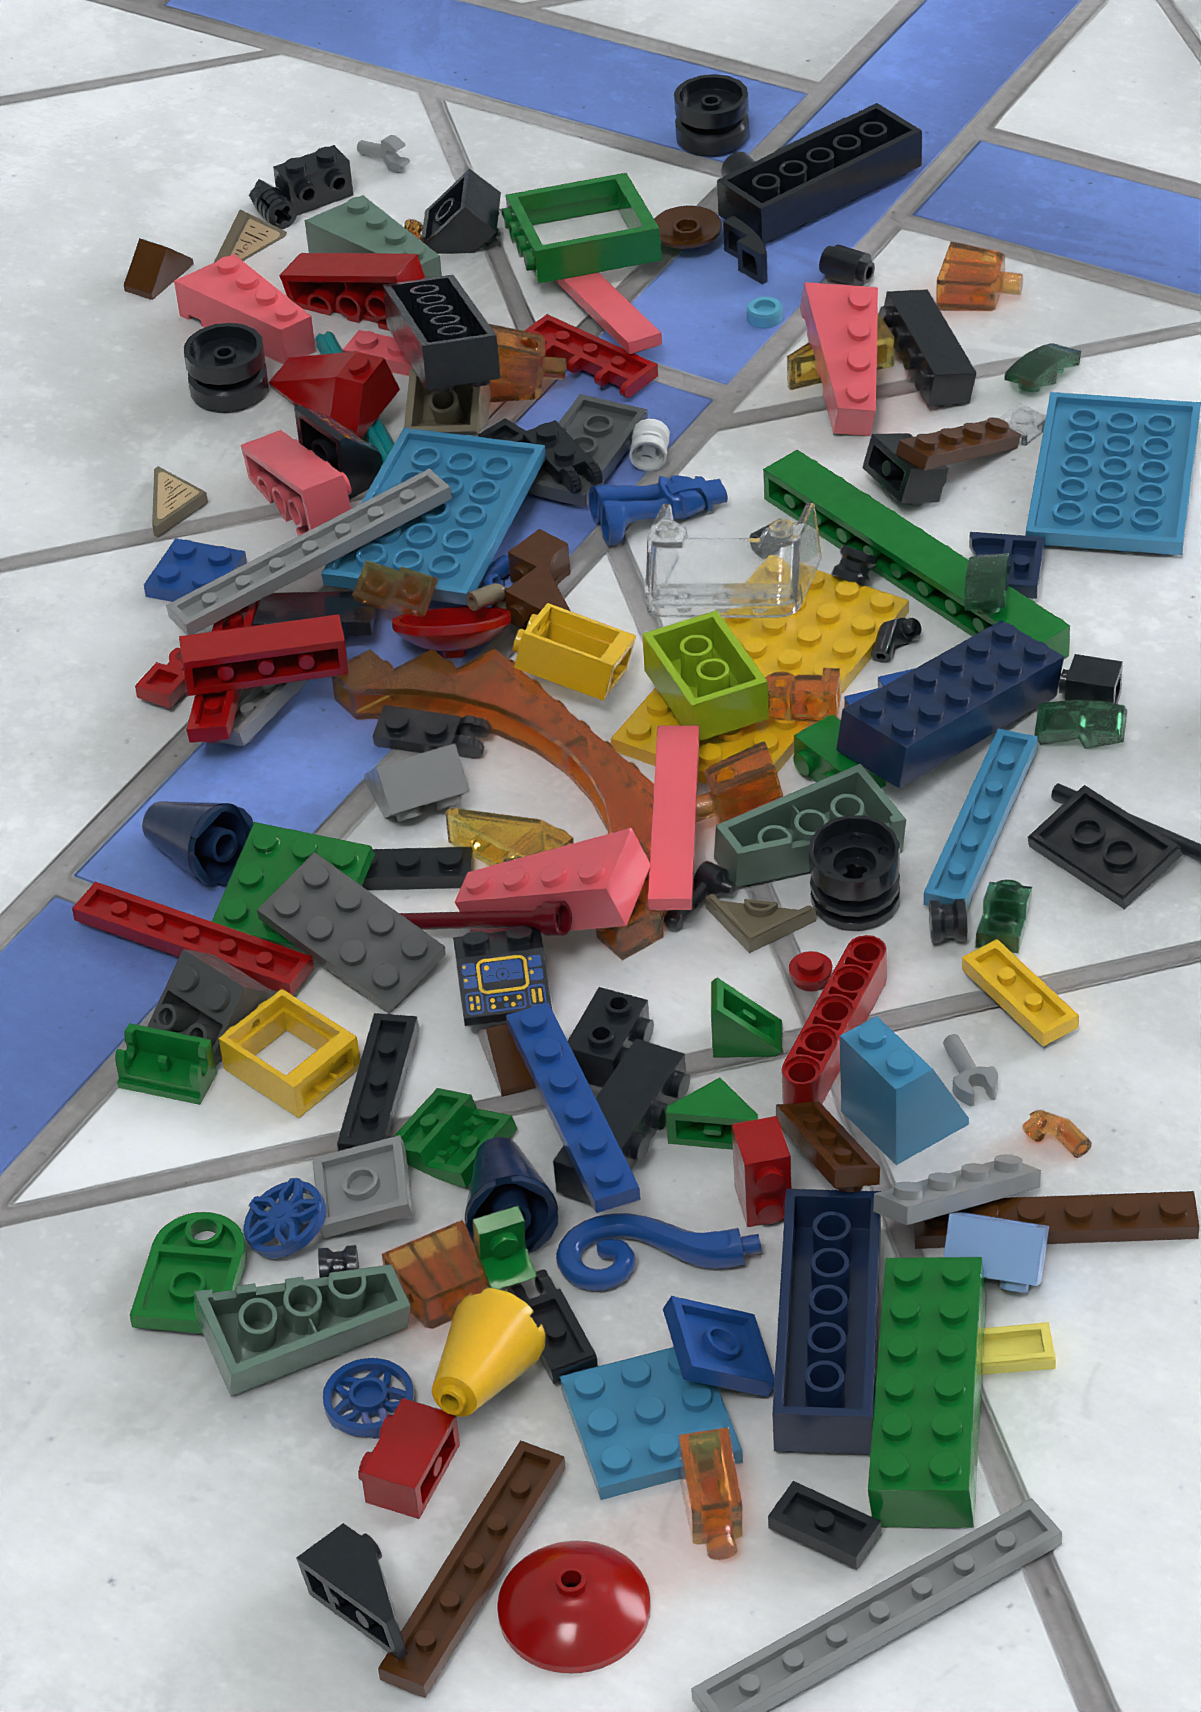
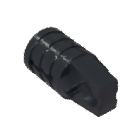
[249,179,297,229]

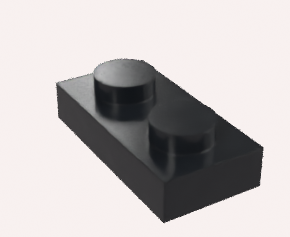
[768,1481,881,1569]

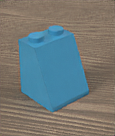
[840,1016,969,1165]

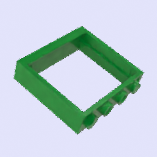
[501,173,662,284]

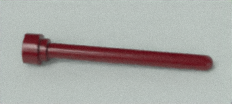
[400,901,572,936]

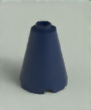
[142,801,254,886]
[465,1137,558,1254]

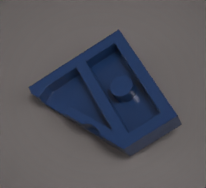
[969,532,1045,599]

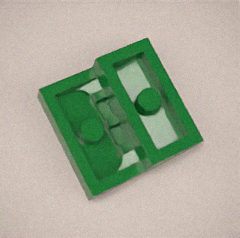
[393,1088,517,1188]

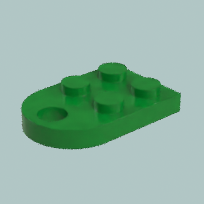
[129,1212,247,1334]

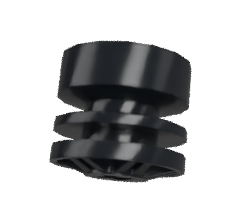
[809,815,900,931]

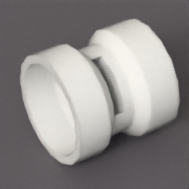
[630,419,670,471]

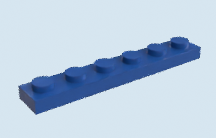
[506,1003,641,1213]

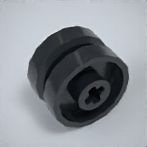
[674,74,750,156]
[184,323,269,412]

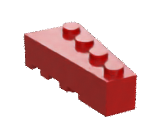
[279,253,425,331]

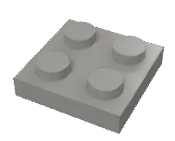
[312,1135,413,1238]

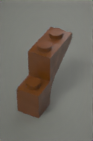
[505,529,571,630]

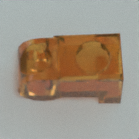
[765,668,841,722]

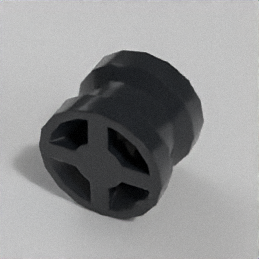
[831,544,879,586]
[929,898,968,943]
[318,1245,359,1278]

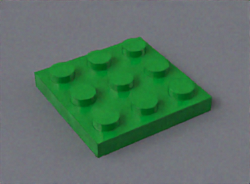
[211,822,374,955]

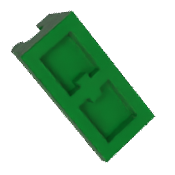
[115,1023,217,1105]

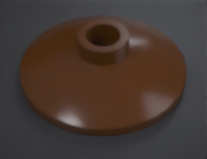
[654,205,722,249]

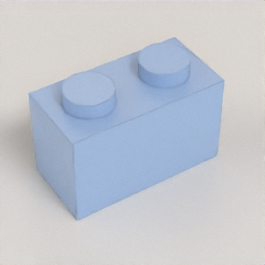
[943,1211,1049,1293]

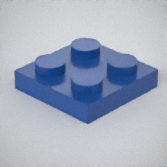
[144,538,247,602]
[663,1296,775,1397]

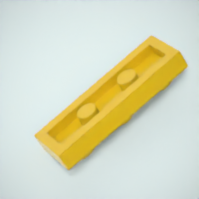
[962,939,1079,1047]

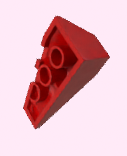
[268,351,400,438]

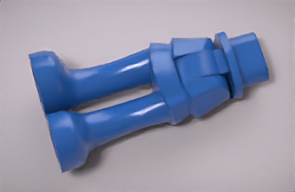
[588,475,728,546]

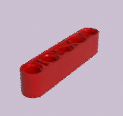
[781,935,887,1104]

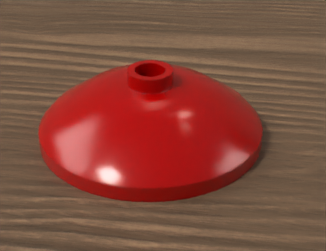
[392,606,511,658]
[497,1540,651,1674]

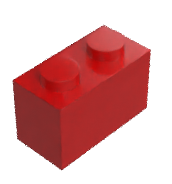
[732,1116,792,1227]
[358,1398,460,1519]

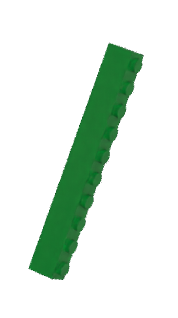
[763,450,1070,659]

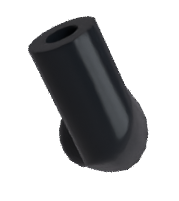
[871,618,922,663]

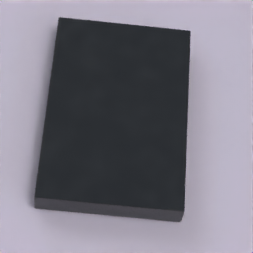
[252,591,380,636]
[1027,785,1182,909]

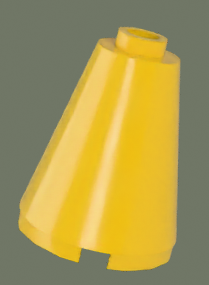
[432,1288,545,1417]

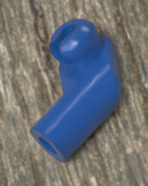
[478,555,510,589]

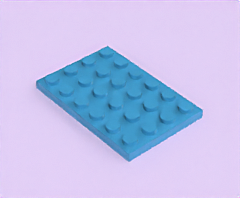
[1025,392,1201,555]
[321,428,546,605]

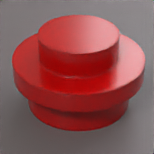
[789,951,833,992]

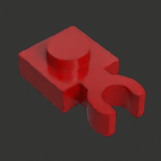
[135,647,187,709]

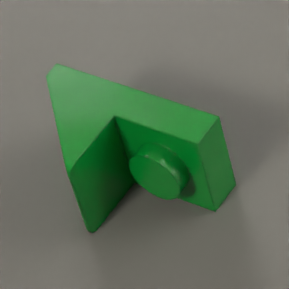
[473,1206,536,1290]

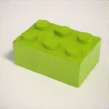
[642,610,769,741]

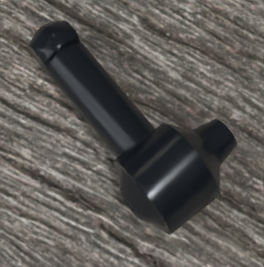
[663,861,736,931]

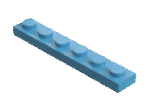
[923,728,1038,910]

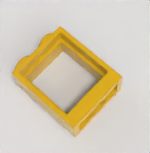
[512,603,636,701]
[218,989,361,1118]

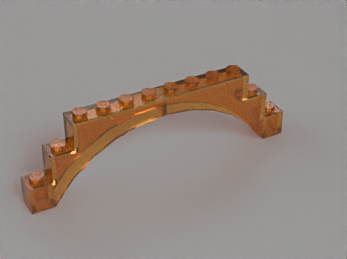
[331,649,664,961]

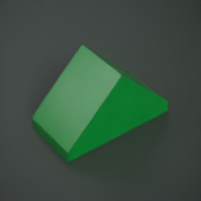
[711,977,782,1058]
[666,1077,758,1150]

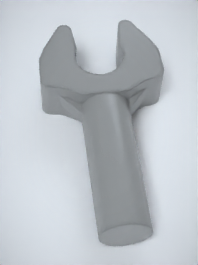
[357,135,410,172]
[943,1034,998,1106]

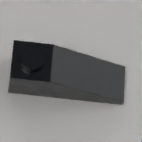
[296,1523,407,1660]

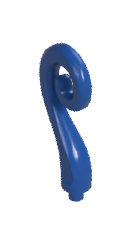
[556,1213,762,1291]

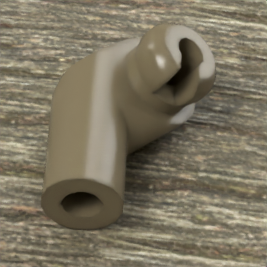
[466,583,507,611]

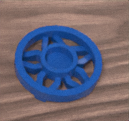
[243,1178,326,1258]
[323,1358,414,1439]

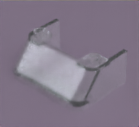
[645,503,822,618]

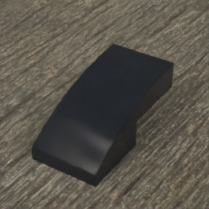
[723,216,768,285]

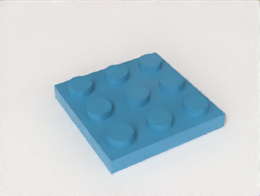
[560,1347,743,1500]

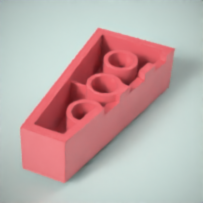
[174,254,316,364]
[800,282,878,436]
[241,430,352,536]
[454,828,651,933]

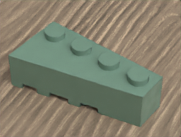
[304,195,442,278]
[714,764,906,887]
[194,1264,411,1397]

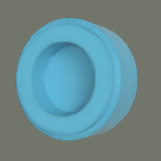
[747,297,783,328]

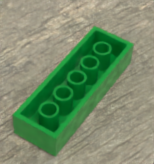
[868,1257,986,1528]

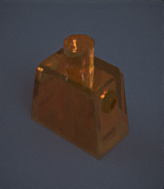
[936,242,1023,311]
[489,324,566,402]
[696,741,783,823]
[381,1220,486,1329]
[678,1427,742,1560]

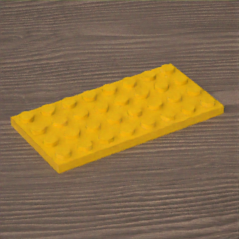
[611,555,909,802]

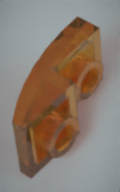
[352,560,439,616]

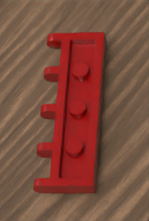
[514,314,658,398]

